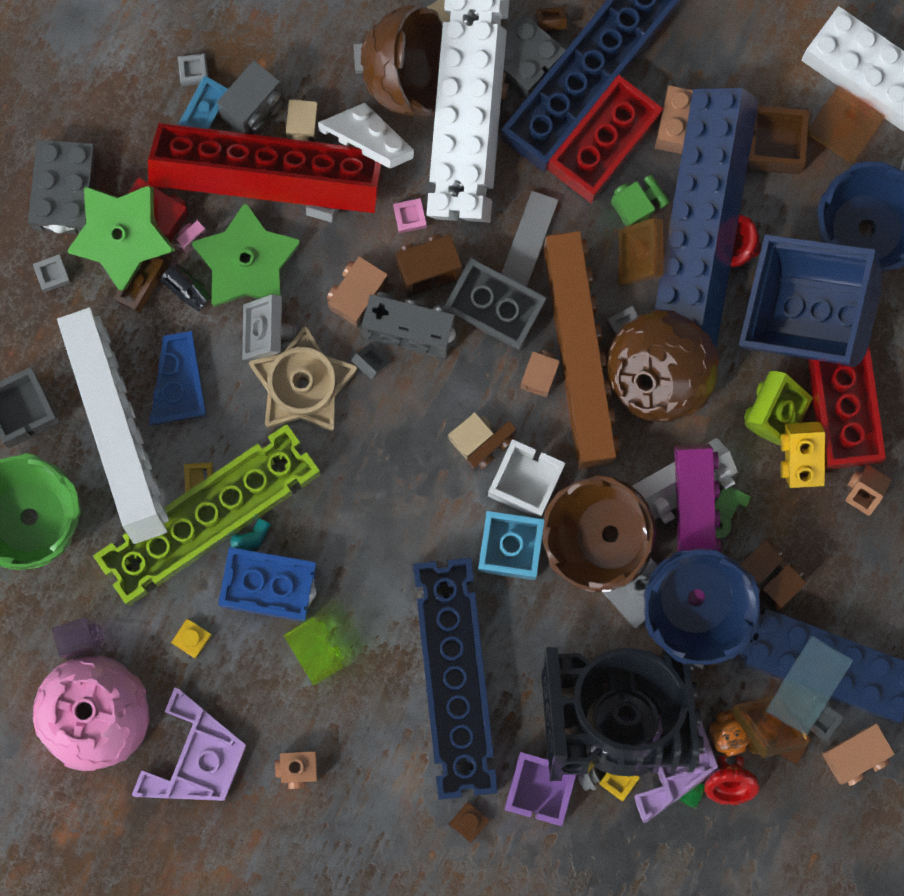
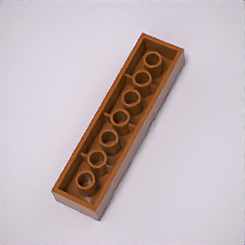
[543,231,620,471]

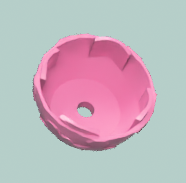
[33,655,150,771]

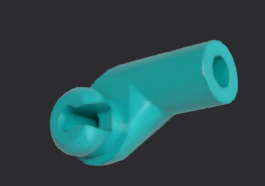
[230,518,271,551]

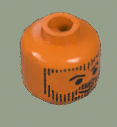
[709,710,751,756]

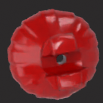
[730,214,761,267]
[704,755,760,805]

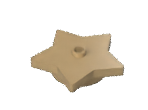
[249,327,357,431]

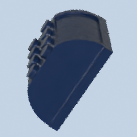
[739,235,882,367]

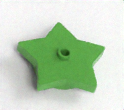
[68,186,175,290]
[192,204,300,307]

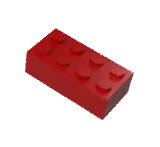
[547,75,663,204]
[807,346,886,470]

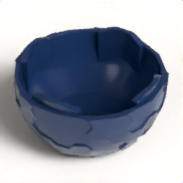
[817,161,904,273]
[643,547,760,665]

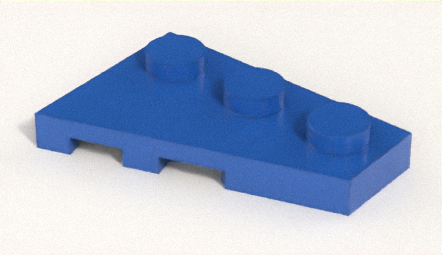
[149,331,206,426]

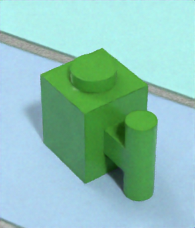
[611,175,671,231]

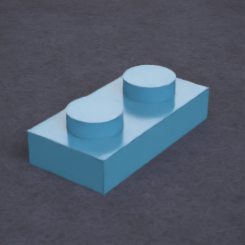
[178,76,228,129]

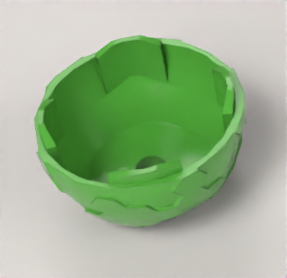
[0,453,81,570]

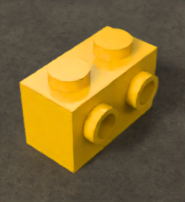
[780,422,825,488]

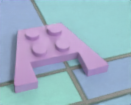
[132,687,247,801]
[620,714,718,823]

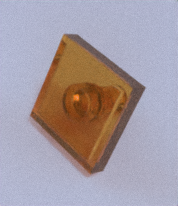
[808,85,885,164]
[618,218,665,286]
[731,694,811,758]

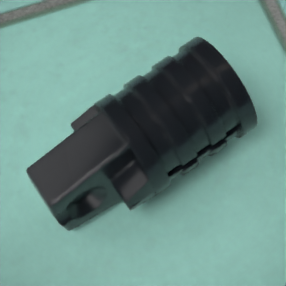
[160,262,212,312]

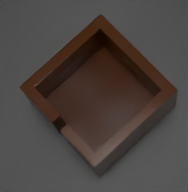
[747,106,809,175]
[396,234,462,297]
[740,541,807,612]

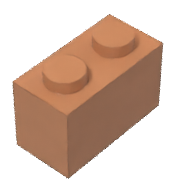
[654,85,693,154]
[327,256,388,327]
[821,724,895,786]

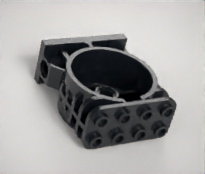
[541,647,704,781]

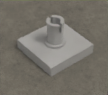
[242,295,296,361]
[603,558,658,629]

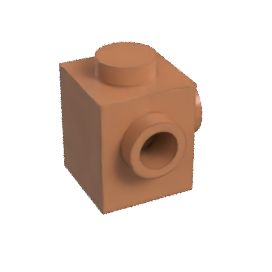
[845,464,892,516]
[275,751,318,789]

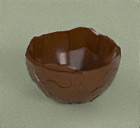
[361,4,443,117]
[607,309,720,423]
[542,475,657,593]

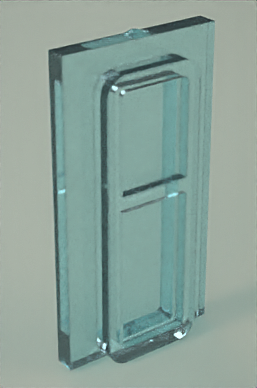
[766,635,853,736]

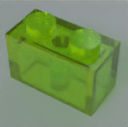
[283,617,346,687]

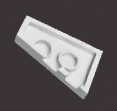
[318,103,414,168]

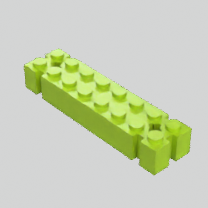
[93,424,321,606]

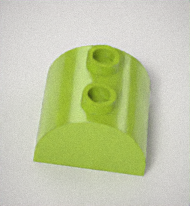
[744,371,813,446]

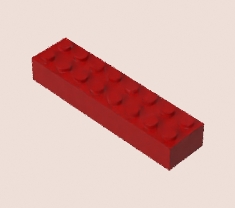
[148,123,382,213]

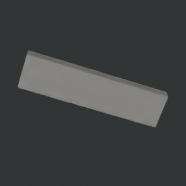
[501,191,558,287]

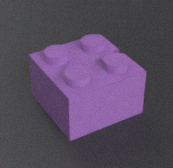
[504,752,576,826]

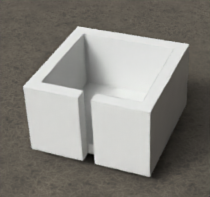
[488,439,565,519]

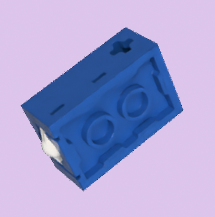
[218,547,317,623]

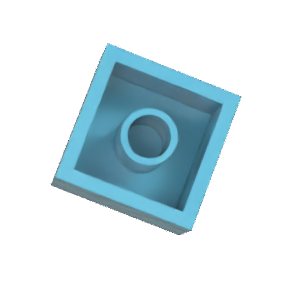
[478,511,544,580]

